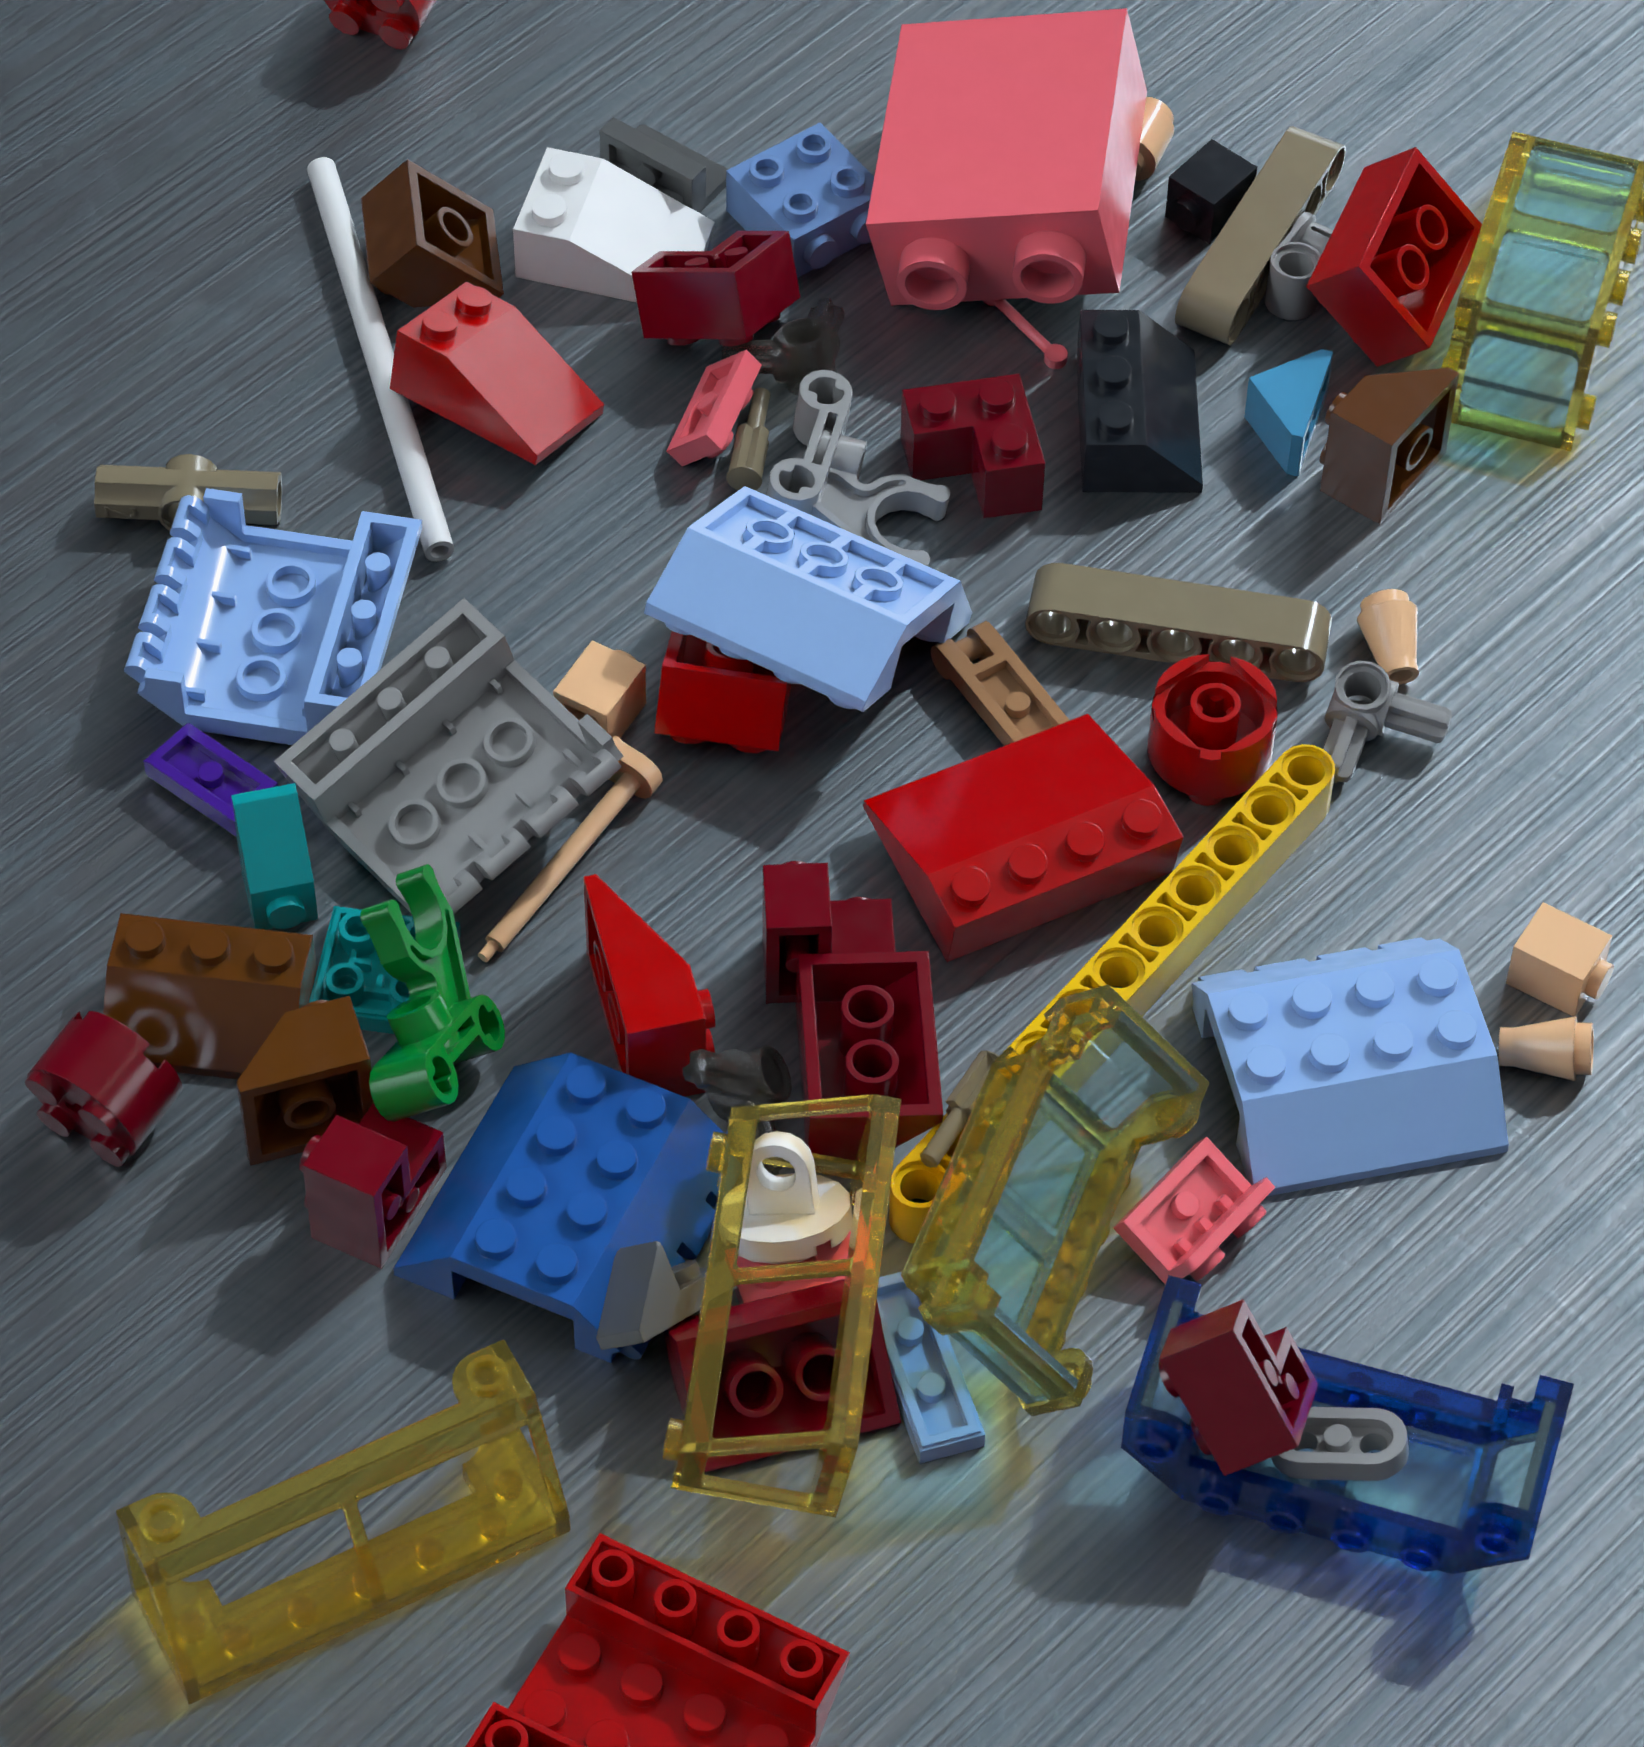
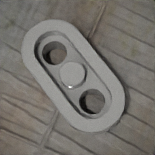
[1271,1407,1409,1481]

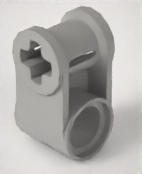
[1265,212,1333,320]

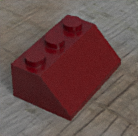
[795,951,943,1162]
[663,1276,901,1473]

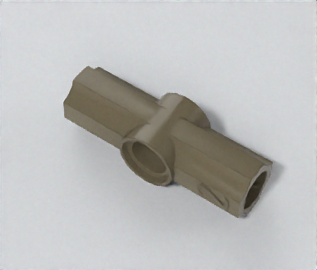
[94,454,283,530]

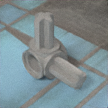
[1323,660,1452,784]

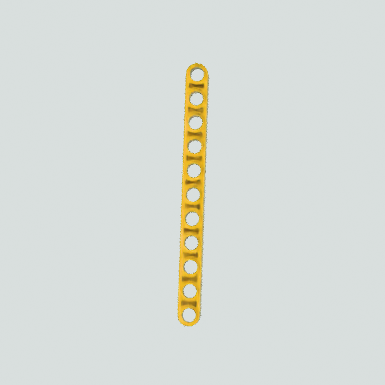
[888,744,1335,1244]

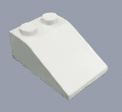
[513,147,715,303]

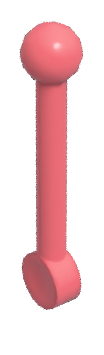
[983,299,1068,369]

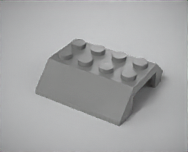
[274,598,624,914]

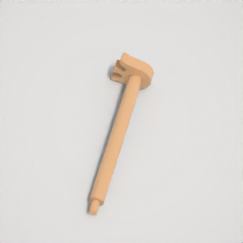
[478,736,663,962]

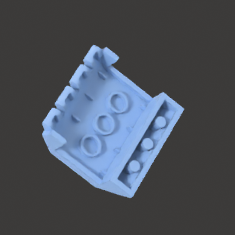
[124,488,422,745]
[1191,937,1509,1196]

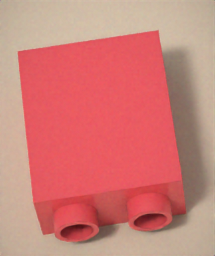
[866,8,1147,310]

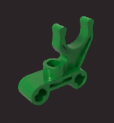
[360,864,505,1122]

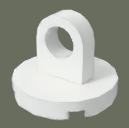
[719,1131,853,1264]

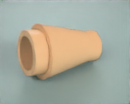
[1357,589,1419,685]
[1499,1016,1594,1081]

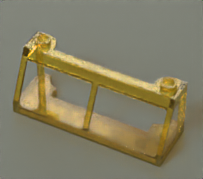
[662,1094,901,1518]
[116,1339,571,1705]

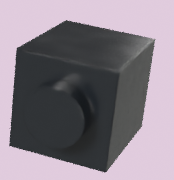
[1165,139,1257,244]

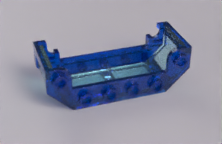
[1121,1275,1574,1574]

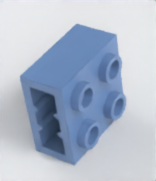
[726,122,874,278]

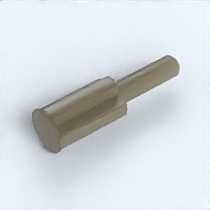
[726,388,771,490]
[920,1051,1012,1168]

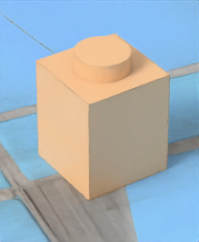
[553,640,647,738]
[1506,902,1614,1016]

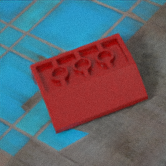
[465,1533,850,1747]

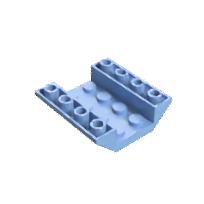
[644,486,972,712]

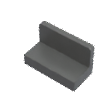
[599,117,728,213]

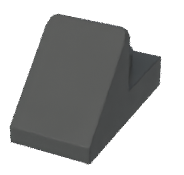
[596,1241,737,1350]

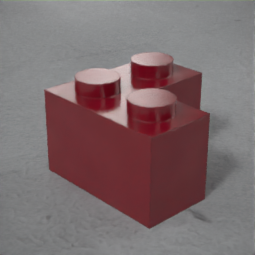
[631,231,800,346]
[900,373,1045,519]
[762,861,896,1004]
[300,1102,447,1269]
[1158,1299,1318,1476]

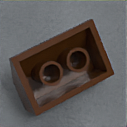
[103,913,317,1080]

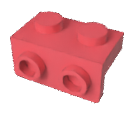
[1113,1137,1275,1287]

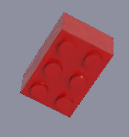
[1306,147,1485,367]

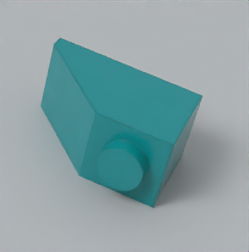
[231,783,318,930]

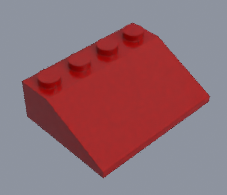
[863,714,1184,962]

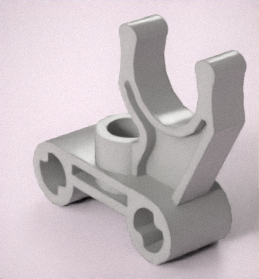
[766,370,951,567]

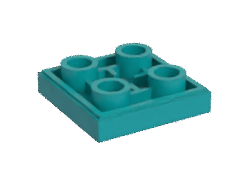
[309,906,461,1034]

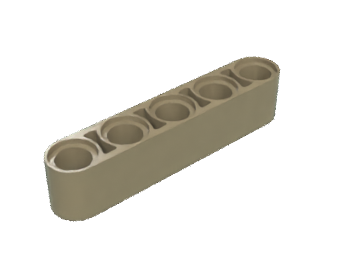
[1175,126,1346,345]
[1025,563,1332,682]

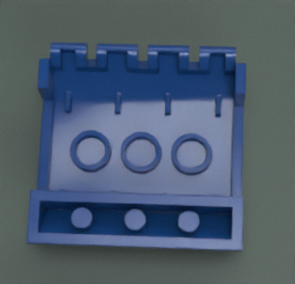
[393,1052,744,1363]

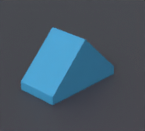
[1244,349,1333,477]

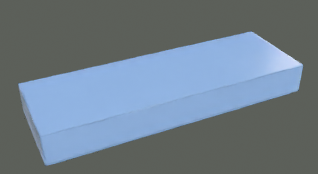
[864,1266,985,1464]

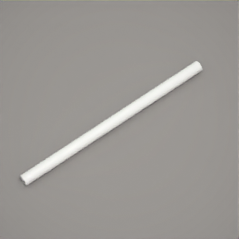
[307,157,455,562]

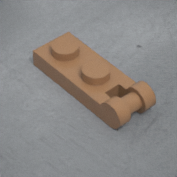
[931,621,1070,746]

